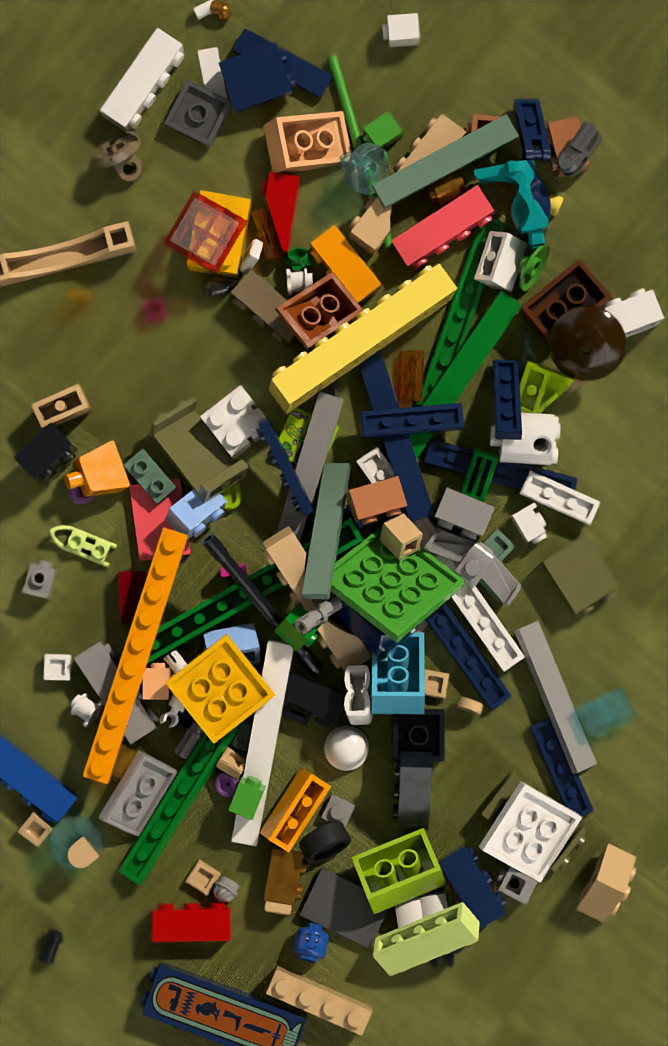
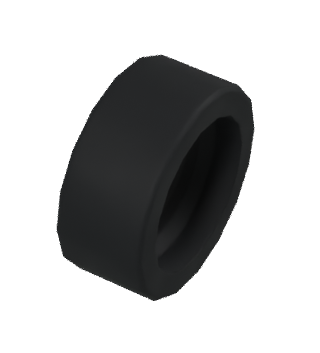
[299,821,351,864]

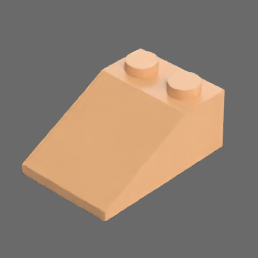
[263,111,353,174]

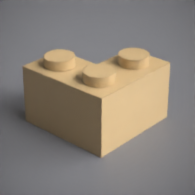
[576,843,636,923]

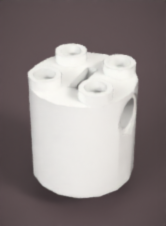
[490,412,560,465]

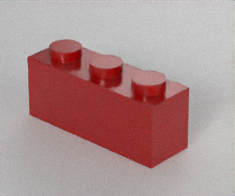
[152,902,232,942]

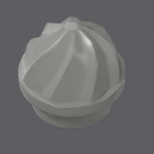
[213,876,240,903]

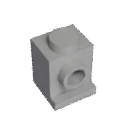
[22,560,58,599]
[495,866,538,905]

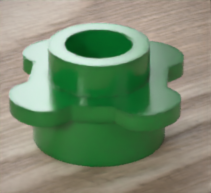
[284,247,314,271]

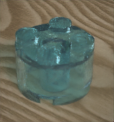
[49,815,104,869]

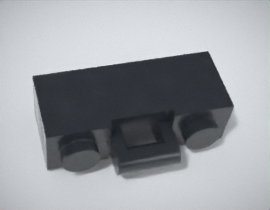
[283,671,346,726]

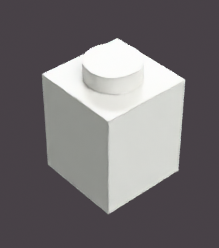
[382,13,420,47]

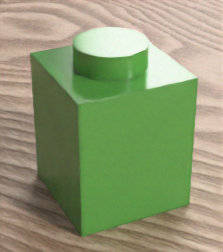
[362,111,403,154]
[228,776,266,820]

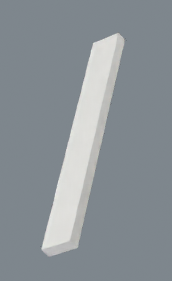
[231,640,294,846]

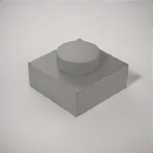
[321,794,355,827]

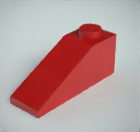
[262,172,300,256]

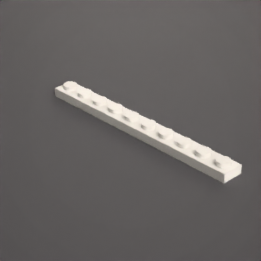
[356,447,525,672]

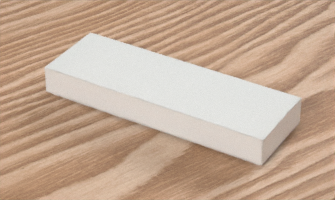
[519,470,600,525]

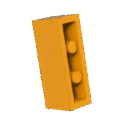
[309,225,382,305]
[259,767,331,852]

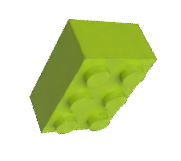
[351,828,447,914]

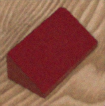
[118,570,146,623]

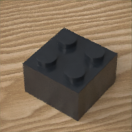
[13,422,78,484]
[392,709,445,762]

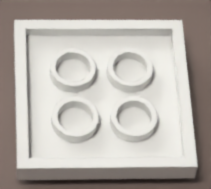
[479,781,582,883]

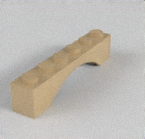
[349,114,466,256]
[0,221,137,287]
[262,526,372,672]

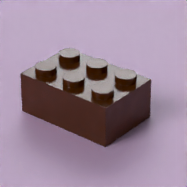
[518,258,612,346]

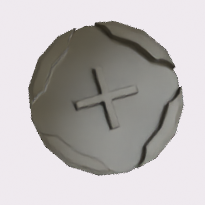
[93,131,142,181]

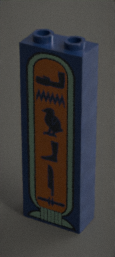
[140,962,307,1046]

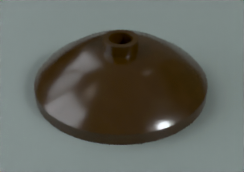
[548,305,626,381]

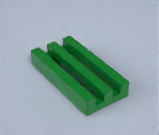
[460,447,499,503]

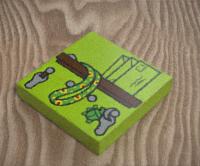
[279,408,340,464]

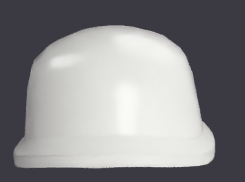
[324,726,369,771]

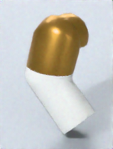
[193,0,232,21]

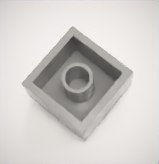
[433,488,495,541]

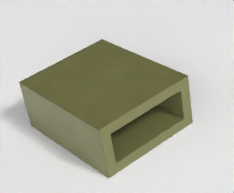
[541,535,619,616]

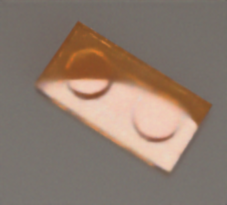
[397,350,424,403]

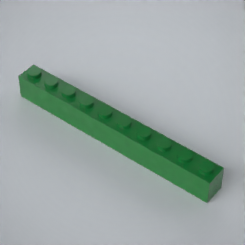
[147,518,363,665]

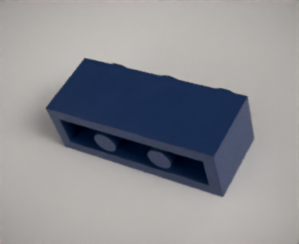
[437,844,507,930]

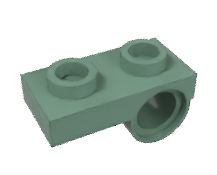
[124,449,176,504]

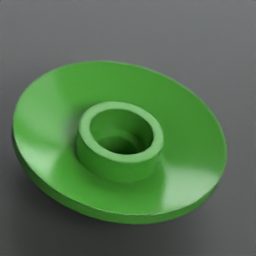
[519,244,550,291]

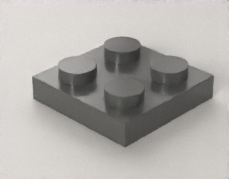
[164,79,232,148]

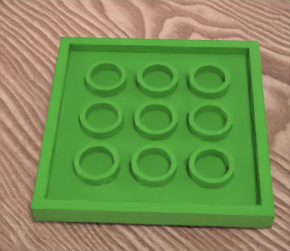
[331,526,465,643]

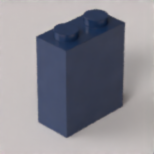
[218,42,297,113]

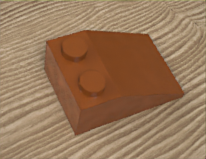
[275,272,363,350]

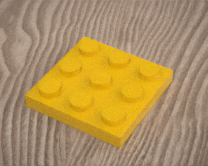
[165,633,275,744]

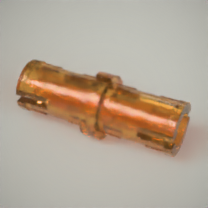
[251,208,281,262]

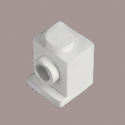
[511,502,547,544]

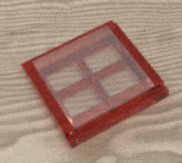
[163,191,247,275]

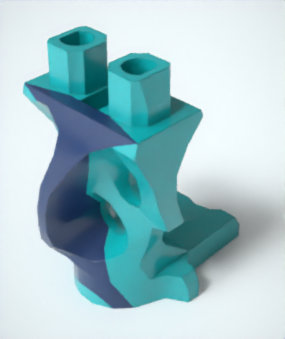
[474,160,551,251]

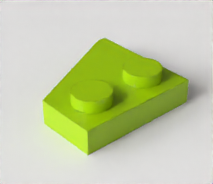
[520,361,575,413]

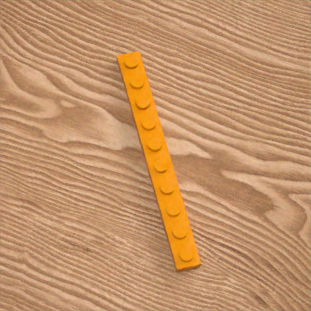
[83,527,189,784]

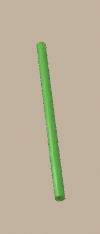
[327,55,394,250]

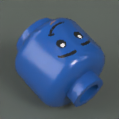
[293,923,329,963]

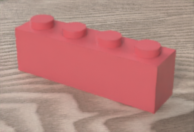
[391,185,495,269]

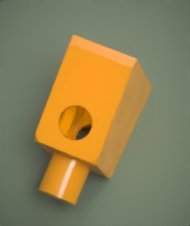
[64,440,130,497]

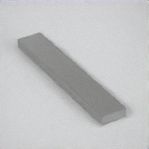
[276,392,344,543]
[514,621,597,774]

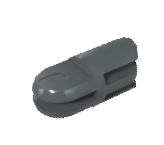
[558,122,603,177]

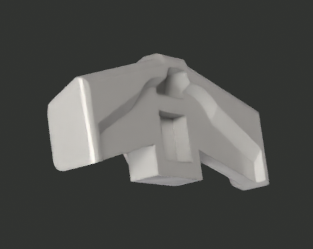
[423,527,521,607]

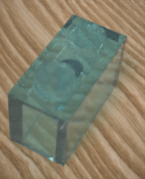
[574,687,636,739]

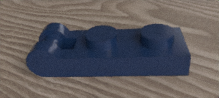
[513,99,551,162]

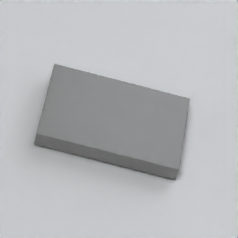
[98,750,178,837]

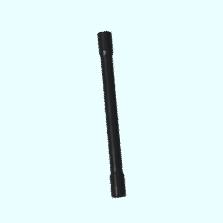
[202,533,323,676]

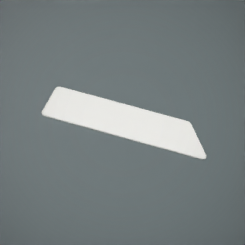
[198,47,227,99]

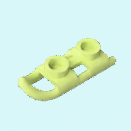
[49,525,117,568]

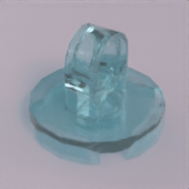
[340,142,389,195]

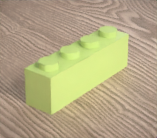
[373,902,480,976]

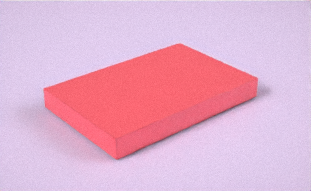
[130,478,191,561]

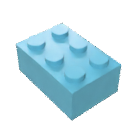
[372,632,425,714]

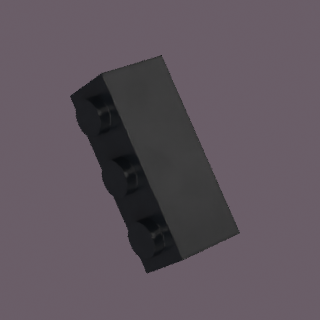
[392,751,432,830]

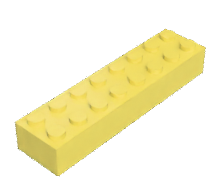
[269,264,457,414]

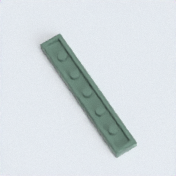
[372,114,519,209]
[302,463,351,599]

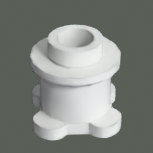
[286,268,313,295]
[70,693,104,728]

